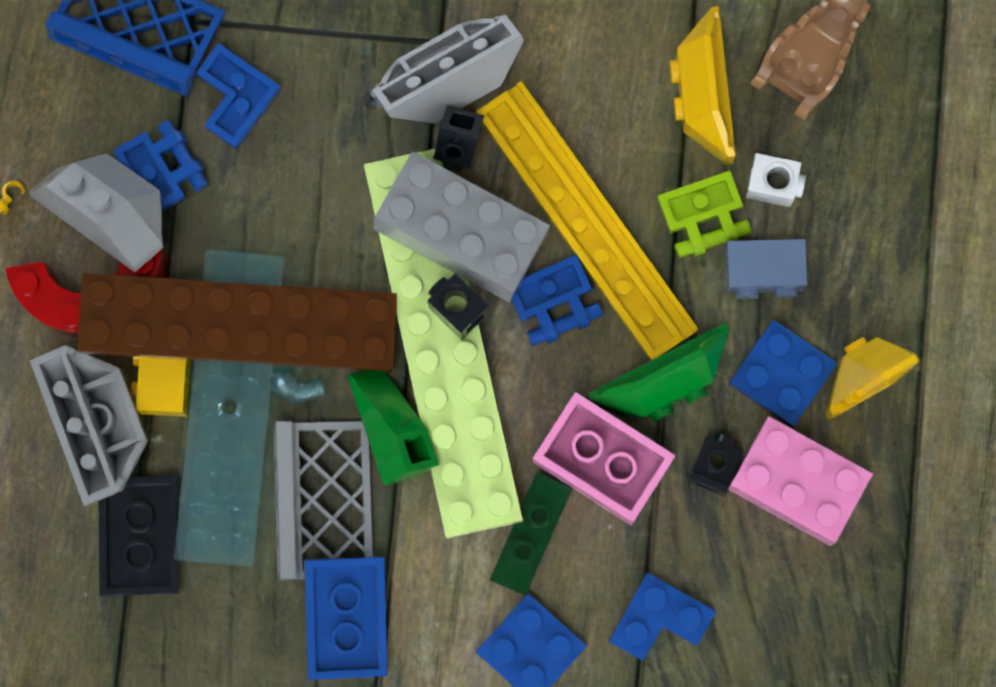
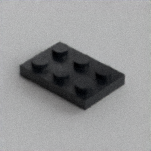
[99,476,180,597]

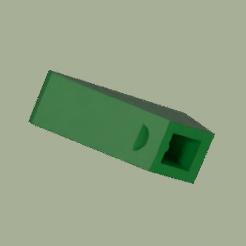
[347,371,439,486]

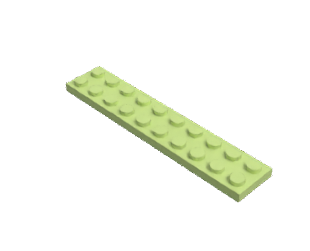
[364,149,523,539]

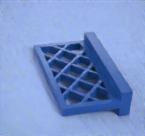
[45,0,225,97]

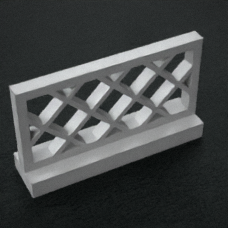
[273,421,373,581]

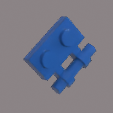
[113,120,209,212]
[511,254,603,347]

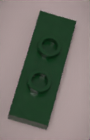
[490,473,572,596]

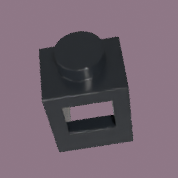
[433,105,484,171]
[687,433,743,497]

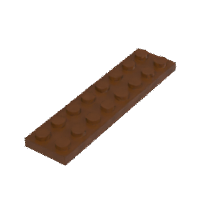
[77,273,397,372]

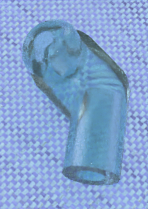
[269,366,326,404]

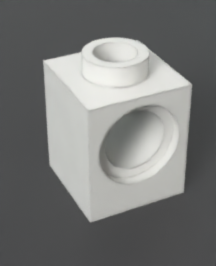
[745,153,806,207]

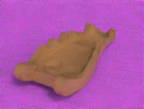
[751,0,870,120]

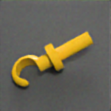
[0,180,25,215]

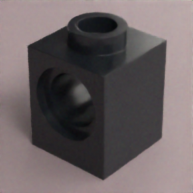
[427,273,490,340]

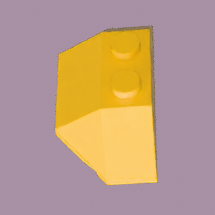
[669,6,736,165]

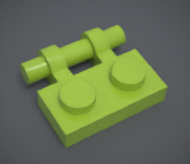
[657,171,752,258]

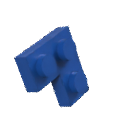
[196,43,282,150]
[609,573,716,661]

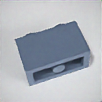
[724,239,807,299]

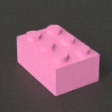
[533,392,675,526]
[728,416,873,546]

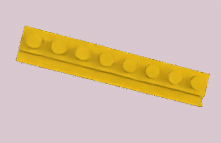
[476,81,699,361]

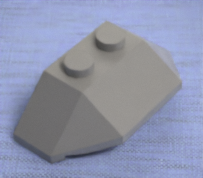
[372,14,524,124]
[29,153,163,272]
[29,345,148,506]

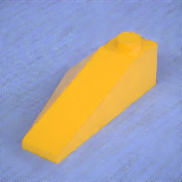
[825,337,919,420]

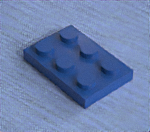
[304,556,388,680]

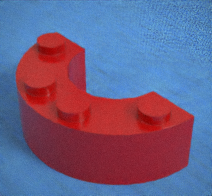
[5,247,167,338]

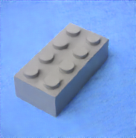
[373,151,550,303]

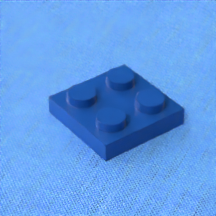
[728,320,837,428]
[476,593,587,687]

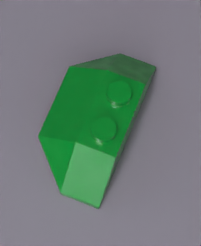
[586,322,730,423]

